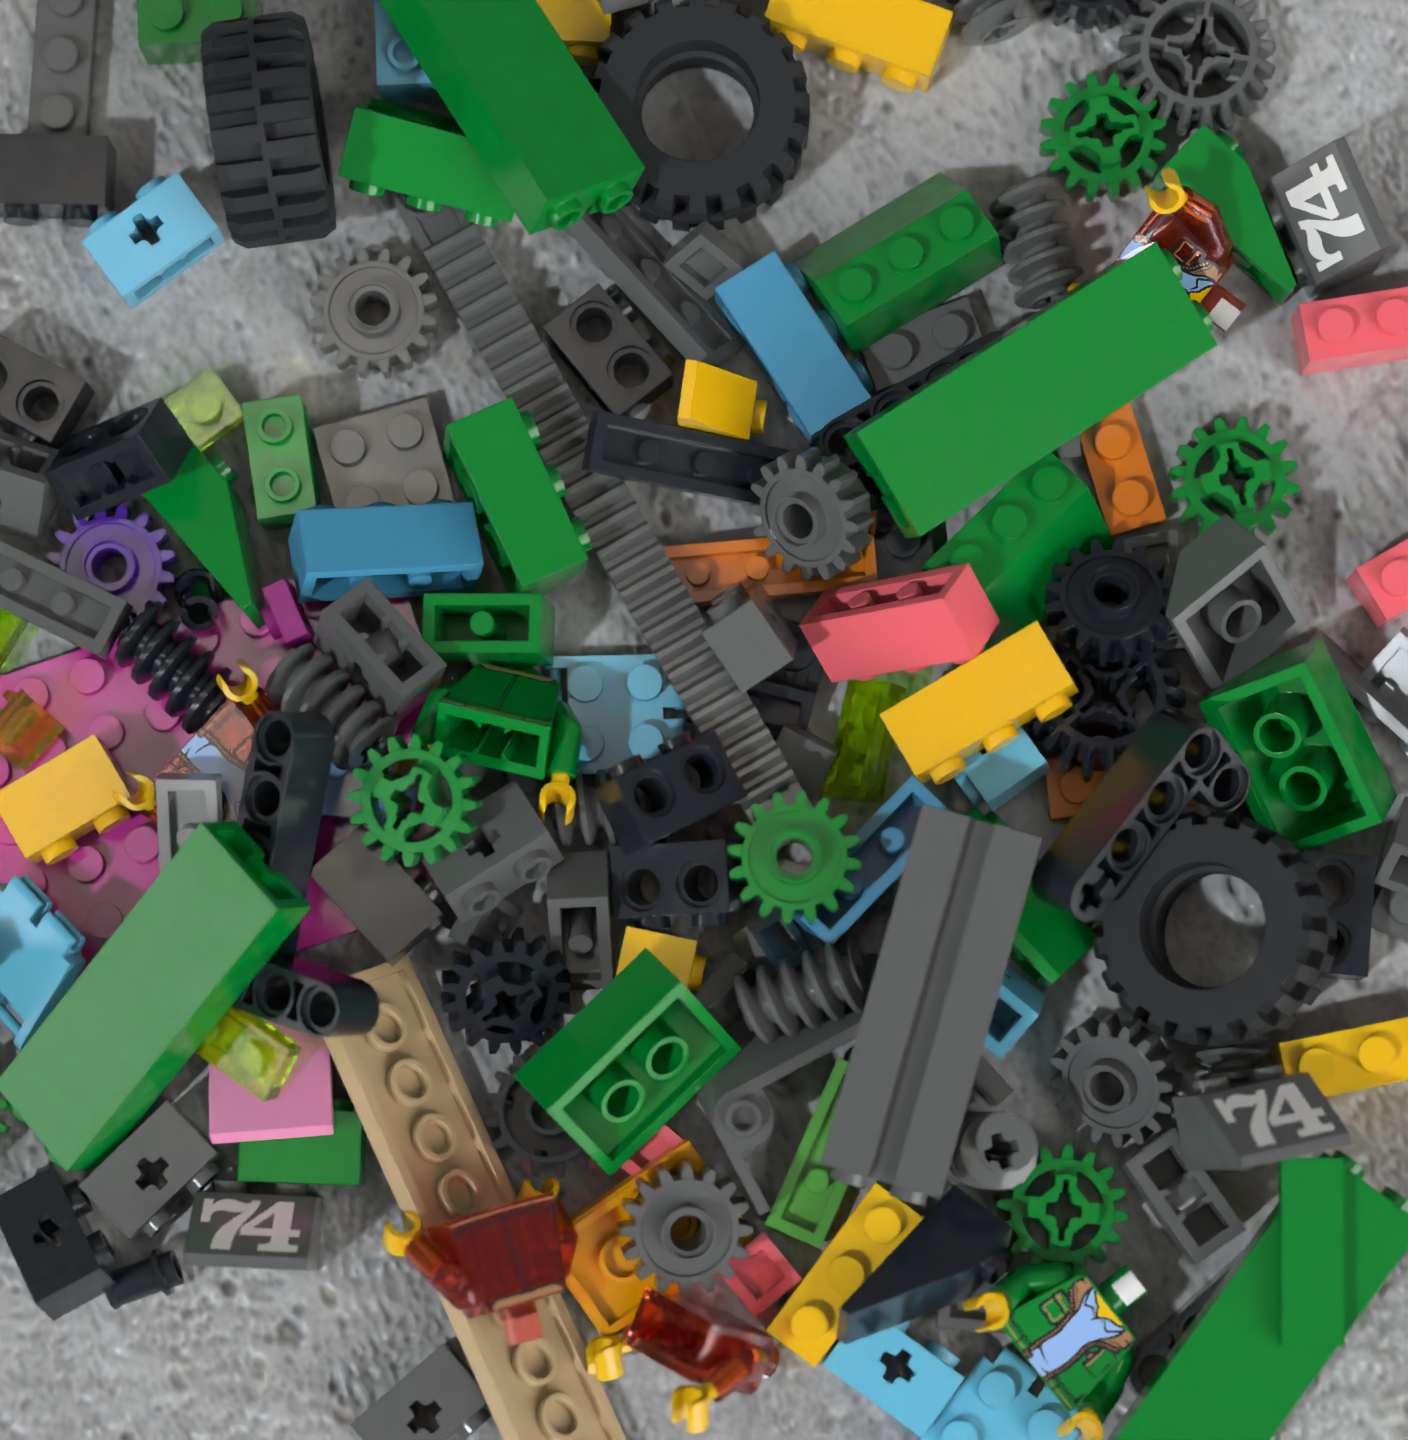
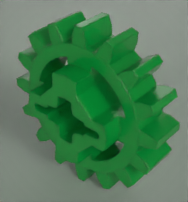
[1038,73,1167,203]
[1168,416,1299,537]
[347,733,483,867]
[995,1144,1129,1269]

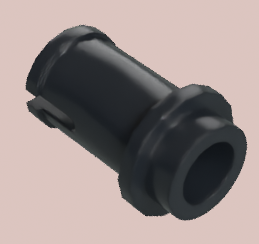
[174,568,221,631]
[105,1248,184,1310]

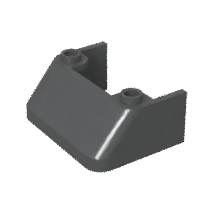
[695,953,977,1216]

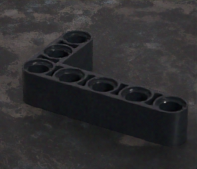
[231,711,380,1037]

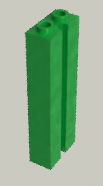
[379,0,645,235]
[843,242,1217,538]
[0,820,312,1172]
[1106,1149,1408,1440]

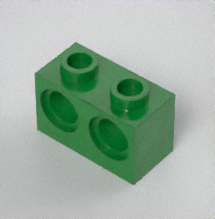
[241,394,321,532]

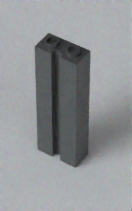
[820,804,1042,1206]

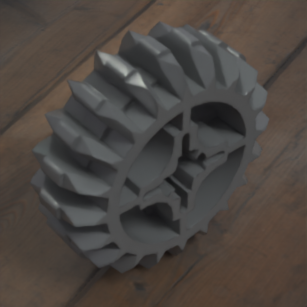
[1116,0,1276,136]

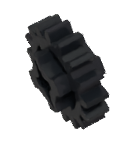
[440,927,572,1054]

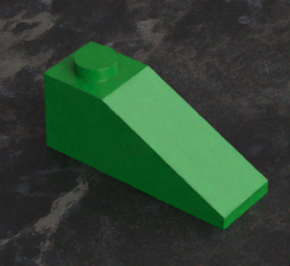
[1151,124,1297,306]
[143,444,266,630]

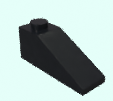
[836,1185,1013,1344]

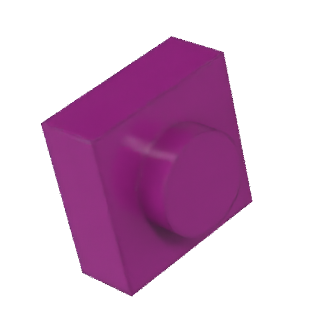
[260,578,315,649]

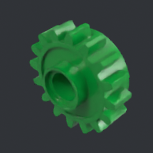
[727,790,862,926]

